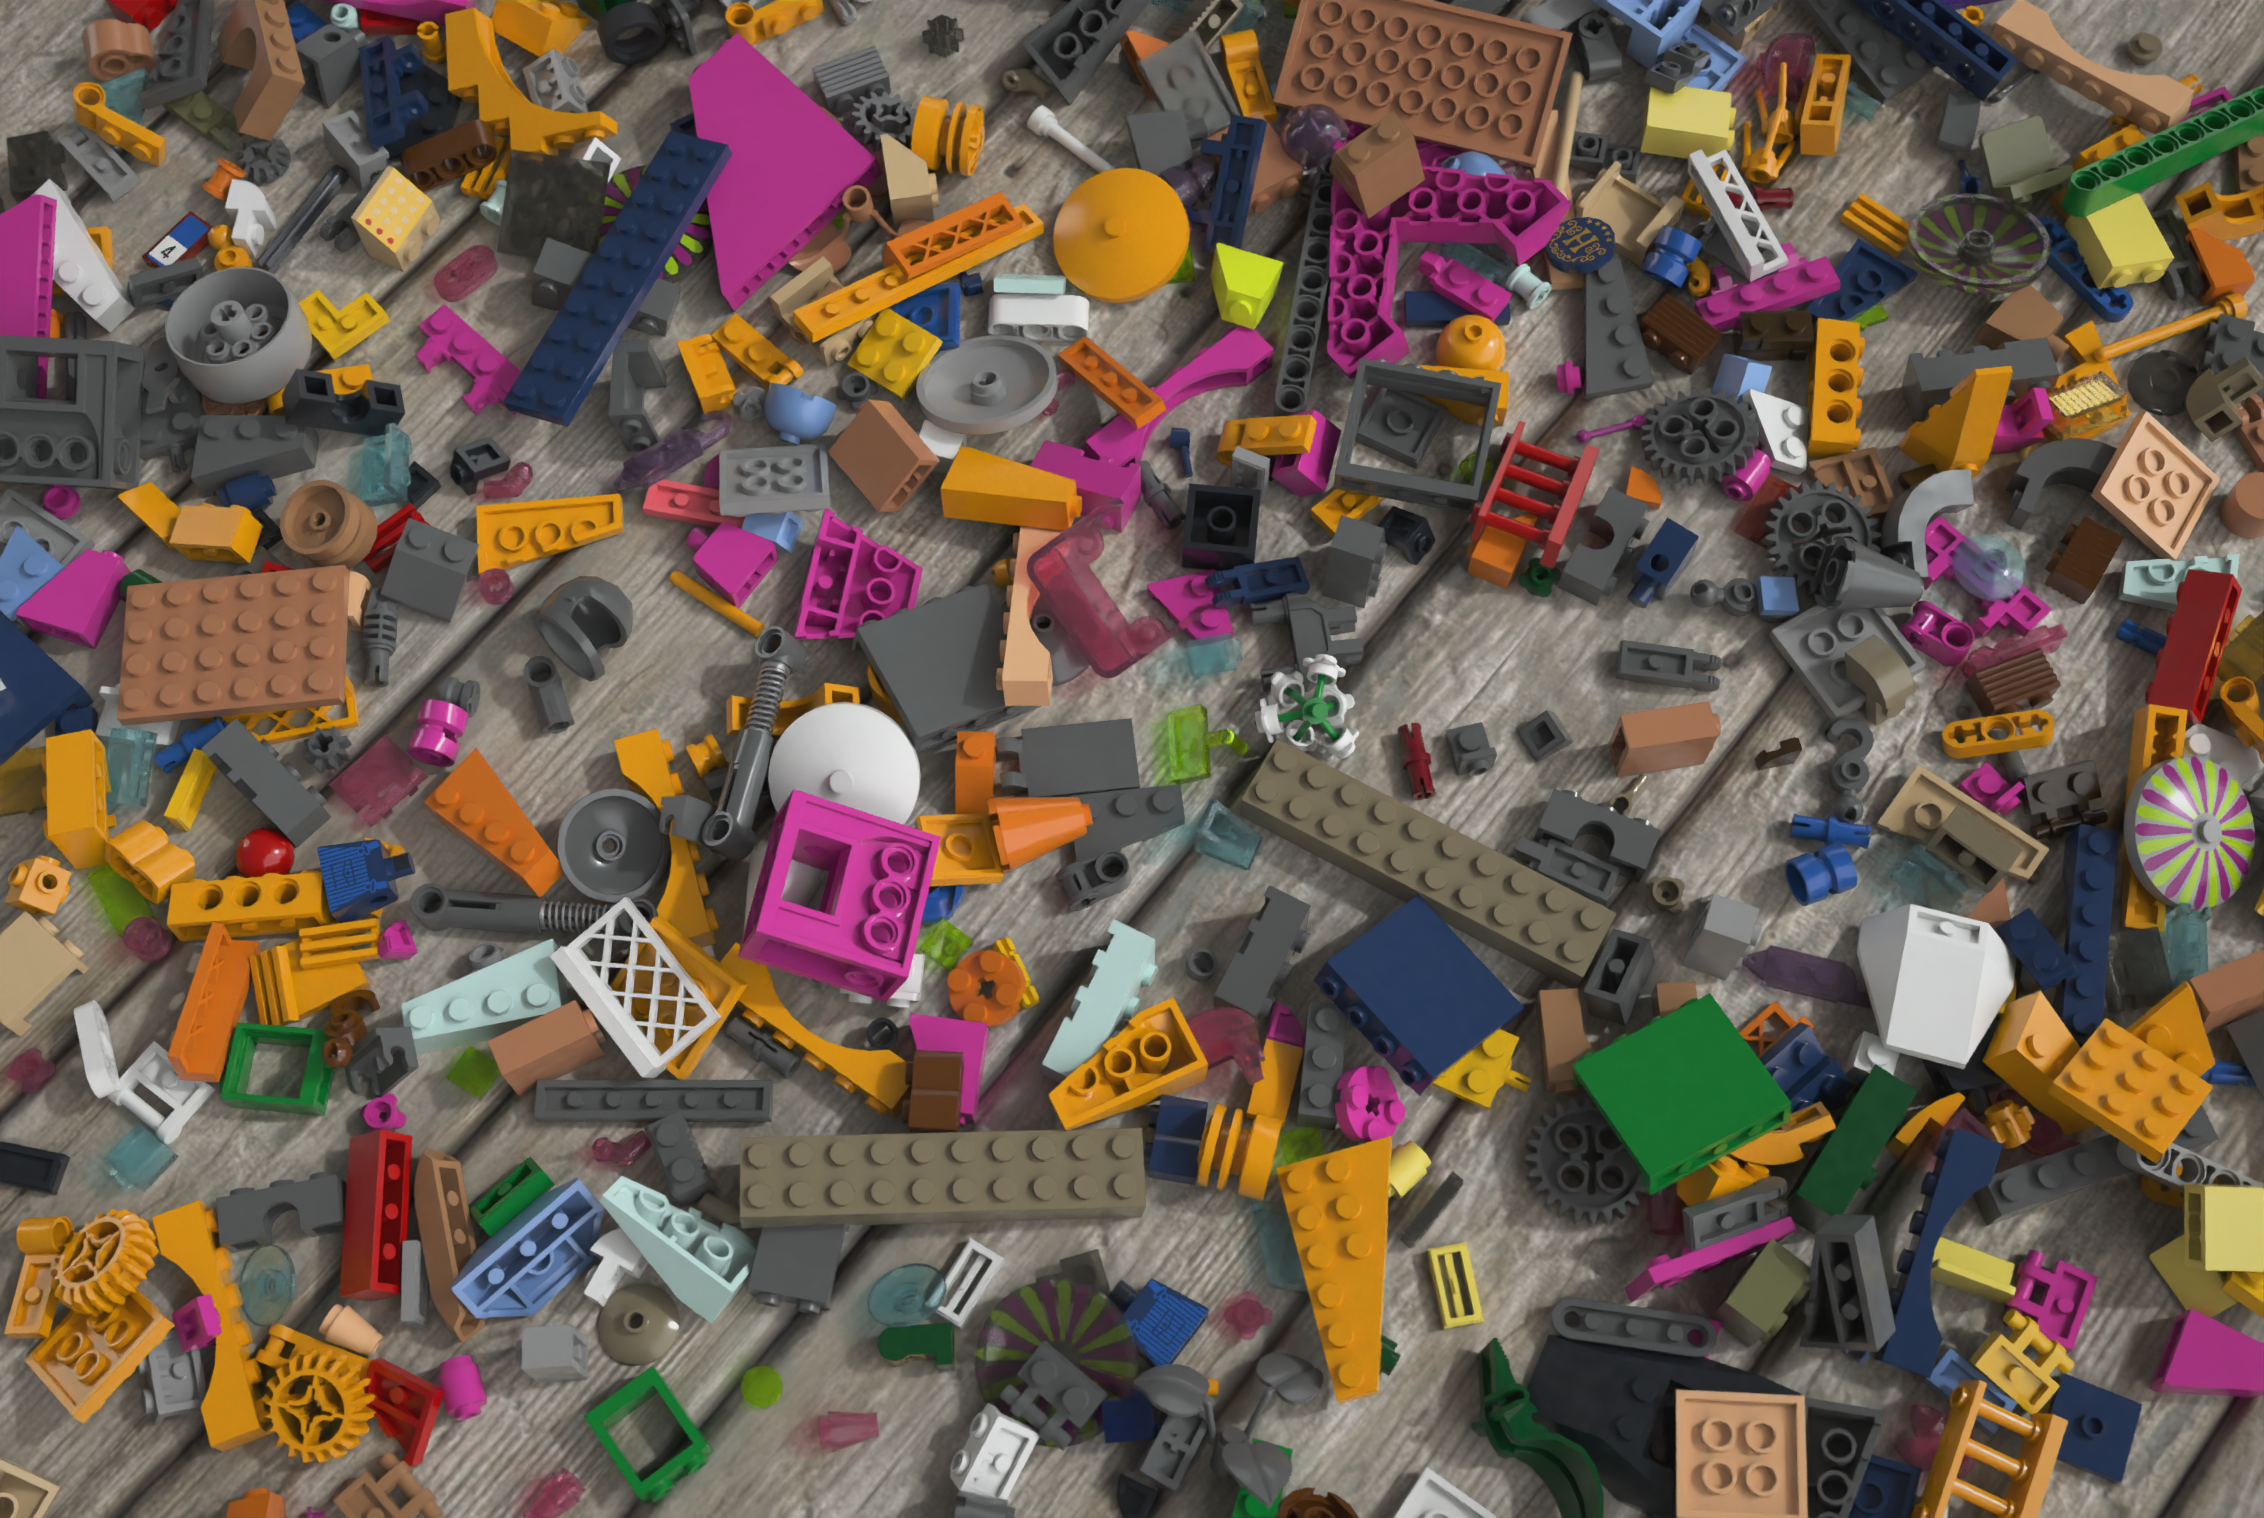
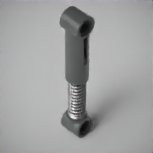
[702,626,807,862]
[410,883,658,938]

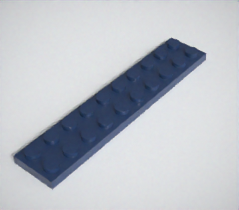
[503,131,732,427]

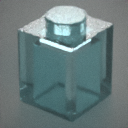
[1185,633,1242,677]
[104,1123,179,1193]

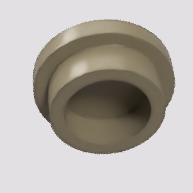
[2128,33,2163,65]

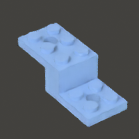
[1592,0,1748,92]

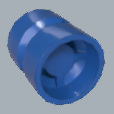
[1640,225,1703,289]
[1784,842,1857,906]

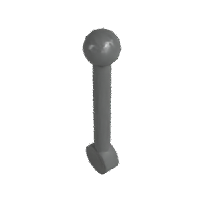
[1989,68,2040,104]

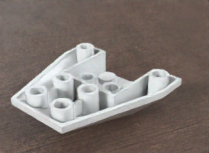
[1856,904,2016,1069]

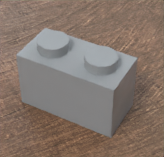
[515,1324,588,1383]

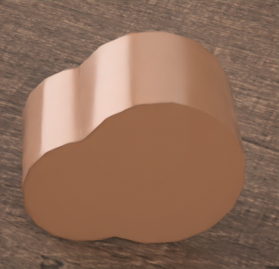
[82,19,156,83]
[2219,472,2264,539]

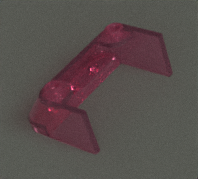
[1027,498,1203,678]

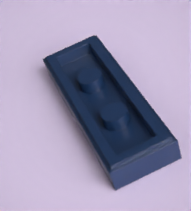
[1404,289,1511,328]

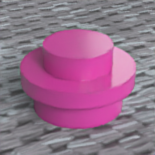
[1557,360,1581,396]
[43,485,81,520]

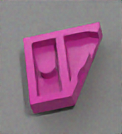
[1147,569,1233,646]

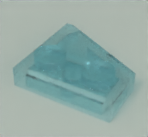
[89,67,150,148]
[1251,1199,1309,1296]

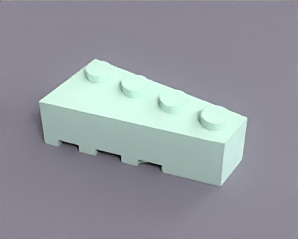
[1042,919,1158,1083]
[402,938,568,1054]

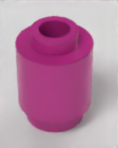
[1721,449,1771,501]
[437,1355,488,1420]

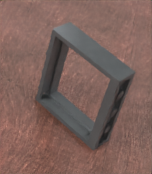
[1334,358,1501,514]

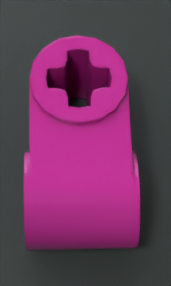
[1898,601,1975,666]

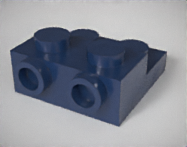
[1759,1022,1852,1114]

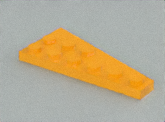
[1276,1136,1392,1404]

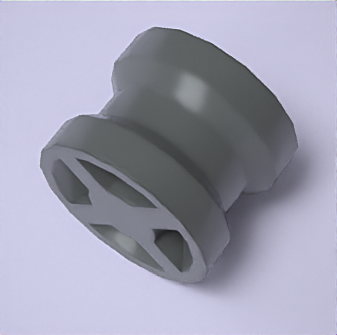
[439,676,480,717]

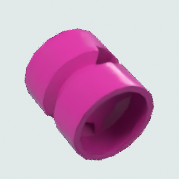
[407,700,469,767]

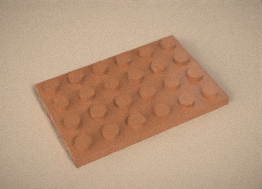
[117,565,350,726]

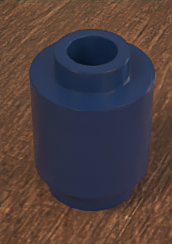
[218,471,277,512]

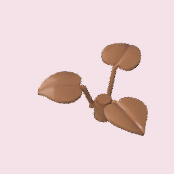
[789,142,929,273]

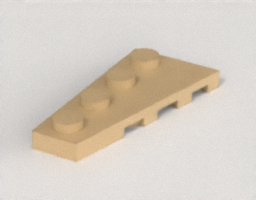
[1875,764,2049,882]

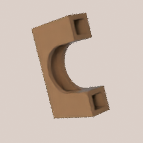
[217,0,305,141]
[1535,981,1698,1096]

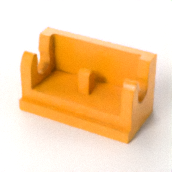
[677,334,737,416]

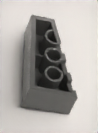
[1021,0,1150,105]
[1901,337,2059,423]

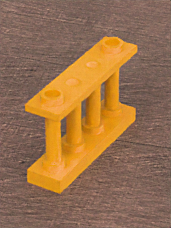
[1910,1379,2068,1518]

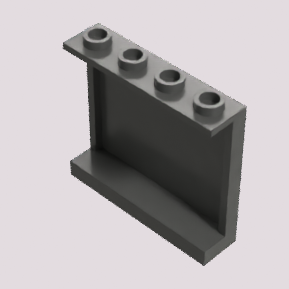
[851,583,1041,754]

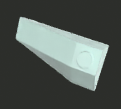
[599,1176,758,1324]

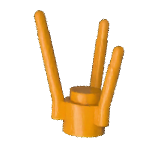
[1755,62,1812,144]
[1740,95,1796,185]

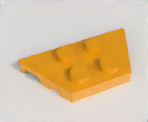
[2126,980,2216,1077]

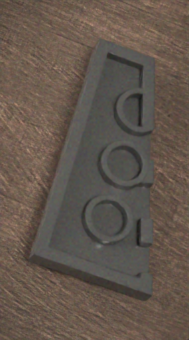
[1584,257,1654,400]

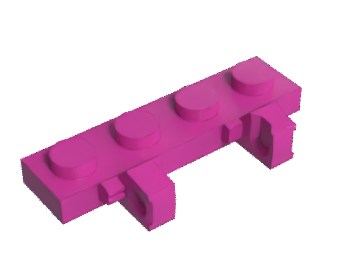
[1695,242,1840,331]
[415,304,521,415]
[1922,515,2052,638]

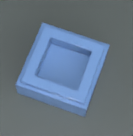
[1755,576,1799,616]

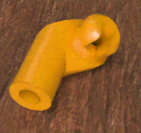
[1686,257,1712,297]

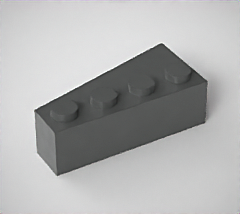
[531,237,681,337]
[1805,1397,1886,1518]

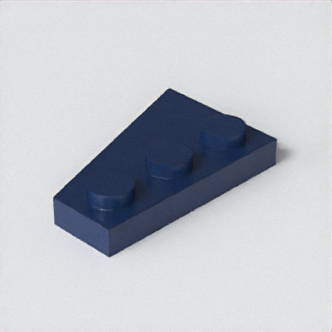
[1806,238,1918,324]

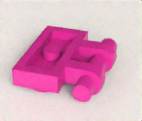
[2002,1249,2098,1353]

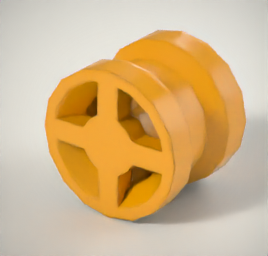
[685,733,728,780]

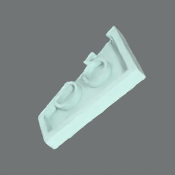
[2118,553,2240,612]

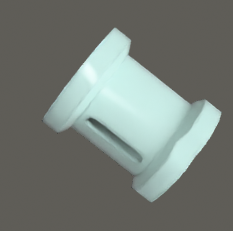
[479,179,524,226]
[1505,263,1552,309]

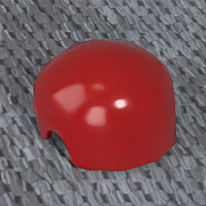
[235,828,295,878]

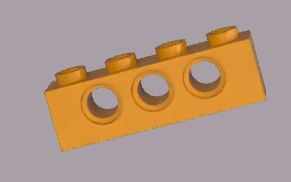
[1806,318,1865,459]
[167,870,333,941]

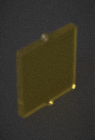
[0,746,47,817]

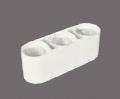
[987,293,1089,342]

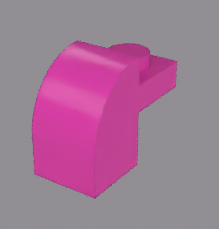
[1990,388,2054,454]

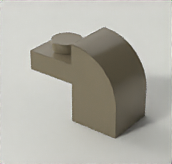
[2186,356,2264,443]
[1845,634,1916,727]

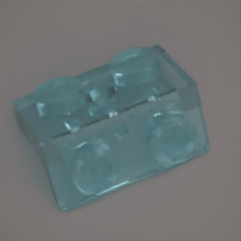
[361,423,412,507]

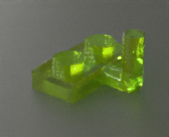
[1168,704,1249,784]

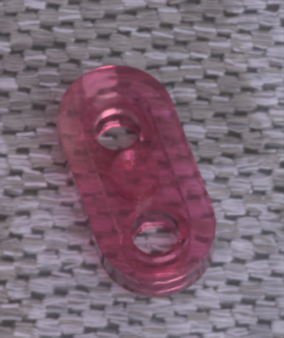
[434,245,498,302]

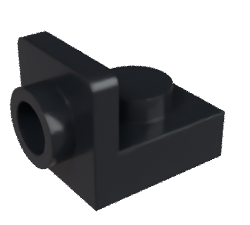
[450,436,511,495]
[1377,506,1436,565]

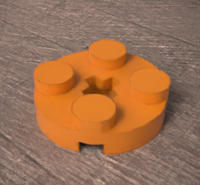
[947,950,1026,1028]

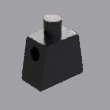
[1921,1019,2006,1118]

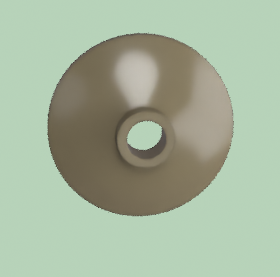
[599,1284,680,1366]

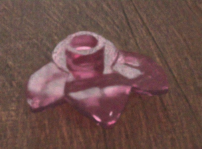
[1894,1404,1974,1479]

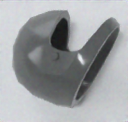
[533,576,633,682]

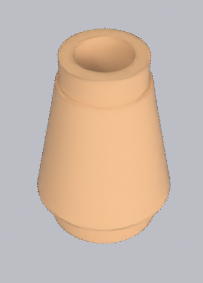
[319,1304,384,1357]

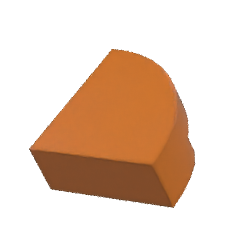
[1625,466,1661,510]

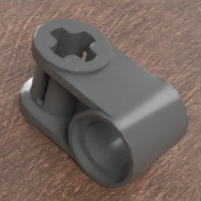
[1574,14,1622,82]
[1055,850,1131,911]

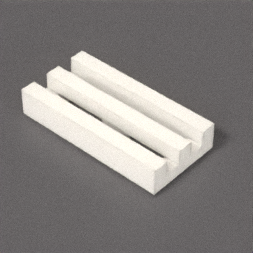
[927,1238,1005,1330]

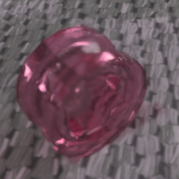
[478,568,514,605]

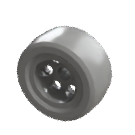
[165,267,313,404]

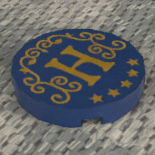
[1546,217,1616,274]

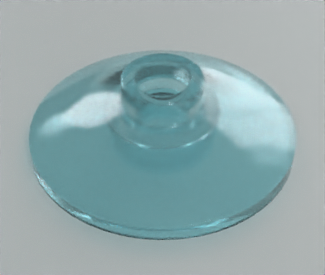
[1953,535,2026,600]
[239,1245,296,1327]
[867,1263,947,1328]

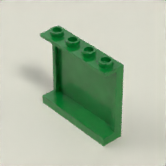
[1572,993,1791,1196]

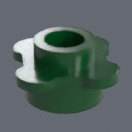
[1518,557,1561,597]

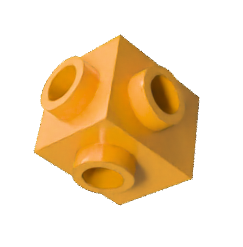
[4,855,71,917]

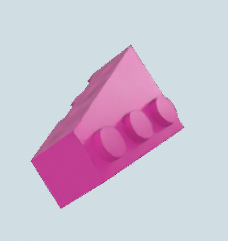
[1030,440,1141,533]

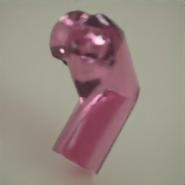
[484,461,533,499]
[591,1130,652,1168]

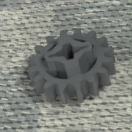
[849,91,917,152]

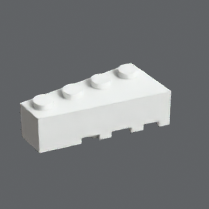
[31,179,136,333]

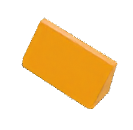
[117,482,181,550]

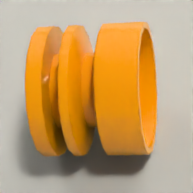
[911,95,985,177]
[1197,1103,1283,1201]

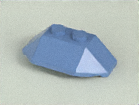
[449,1177,604,1319]

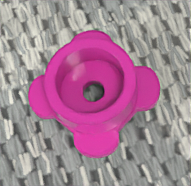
[360,1093,406,1132]

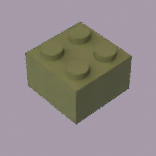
[1709,1238,1811,1347]

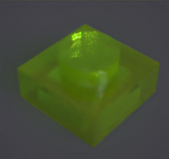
[446,1045,501,1101]

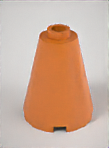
[986,797,1093,873]

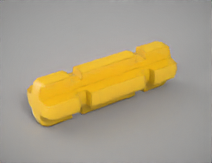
[992,937,1039,1010]

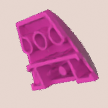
[794,508,923,639]

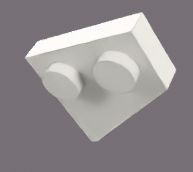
[1742,389,1808,475]
[2183,724,2264,787]

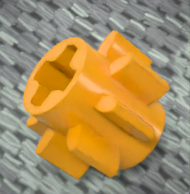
[1980,1099,2035,1149]

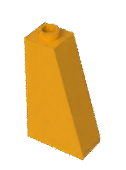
[940,446,1082,531]

